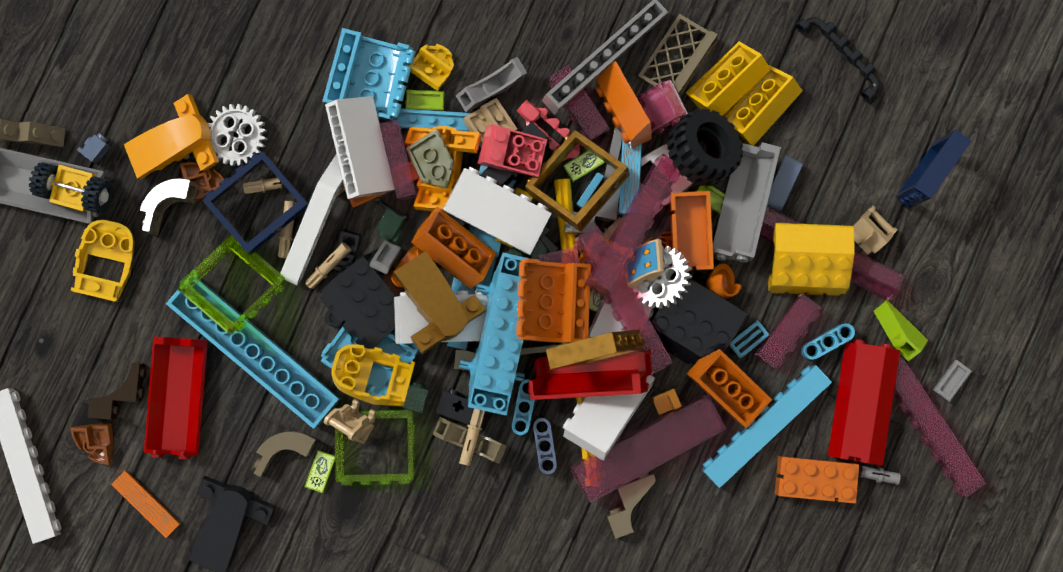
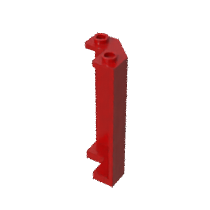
[144,336,208,460]
[828,339,900,466]
[528,350,652,400]

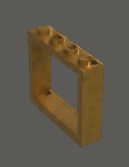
[525,130,630,232]
[546,330,645,369]

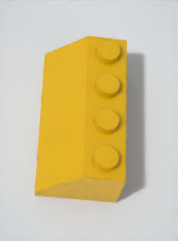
[685,41,771,116]
[724,65,802,146]

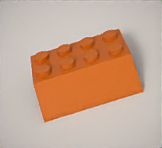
[516,259,591,343]

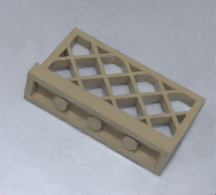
[638,14,718,97]

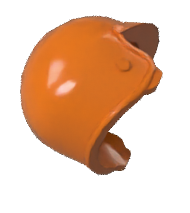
[706,264,741,299]

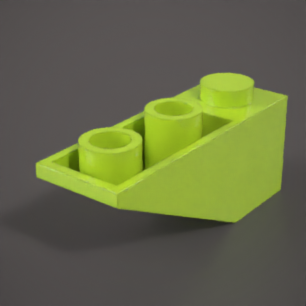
[874,300,928,361]

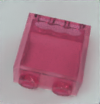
[637,80,688,135]

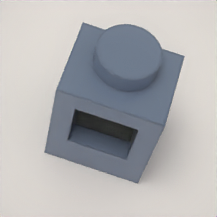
[77,133,111,164]

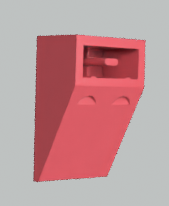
[478,124,547,177]

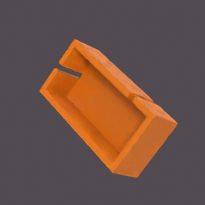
[669,191,714,271]
[775,456,859,503]

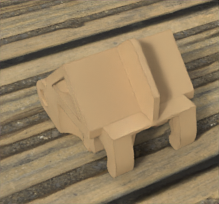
[853,205,898,257]
[324,399,376,444]

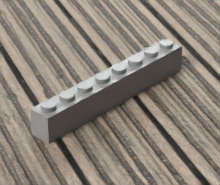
[542,0,668,115]

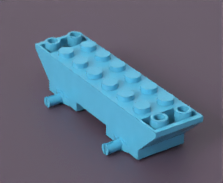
[459,253,529,415]

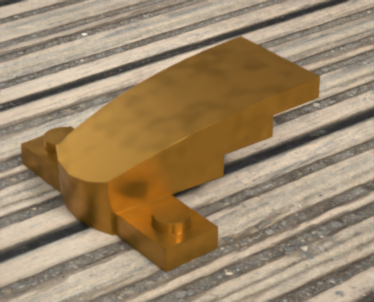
[393,251,486,354]

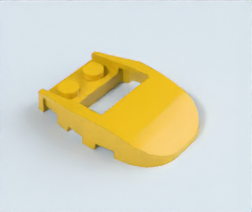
[71,220,135,302]
[331,344,415,406]

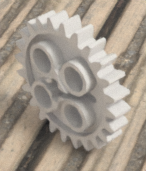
[207,104,267,166]
[632,246,692,309]

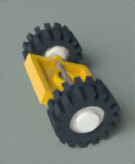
[29,162,114,214]

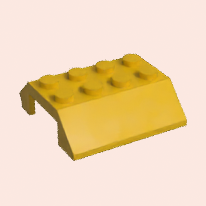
[768,223,854,296]

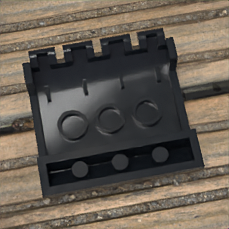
[320,249,405,349]
[644,278,748,367]

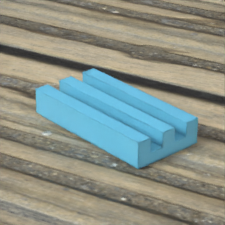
[576,173,604,209]
[729,320,770,359]

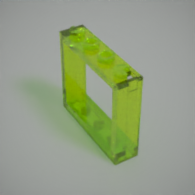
[178,235,285,335]
[335,410,415,485]

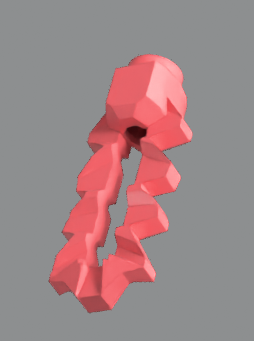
[517,100,580,161]

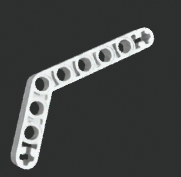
[280,153,344,286]

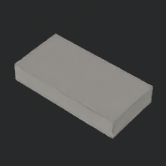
[370,240,402,274]
[933,360,972,402]

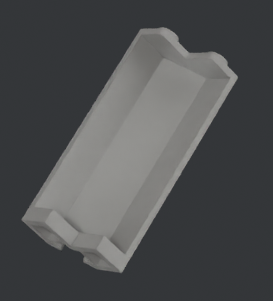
[713,142,781,263]
[0,148,104,224]

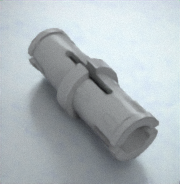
[859,465,901,485]

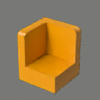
[651,388,682,415]

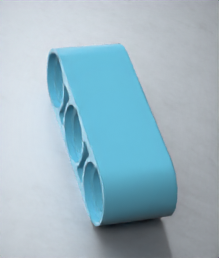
[801,324,855,360]
[512,380,535,435]

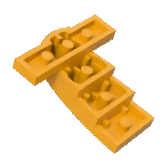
[124,94,219,179]
[405,126,482,213]

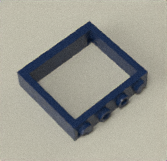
[895,130,972,208]
[202,152,308,256]

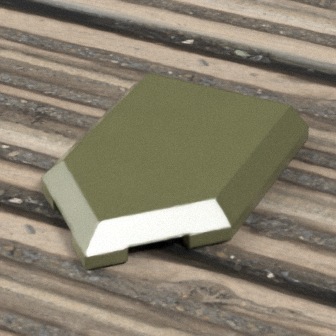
[406,129,454,189]

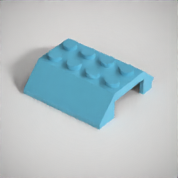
[322,28,416,121]
[321,322,419,397]

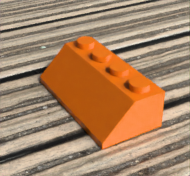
[595,61,652,149]
[411,206,496,289]
[687,349,772,428]

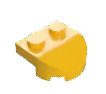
[408,44,454,91]

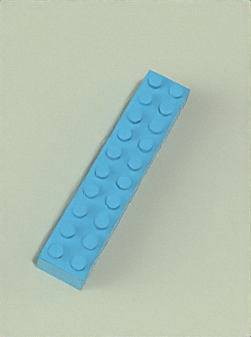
[166,274,342,429]

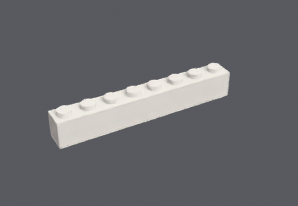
[0,388,61,544]

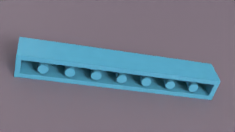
[702,365,832,488]

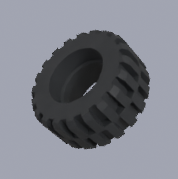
[667,109,743,186]

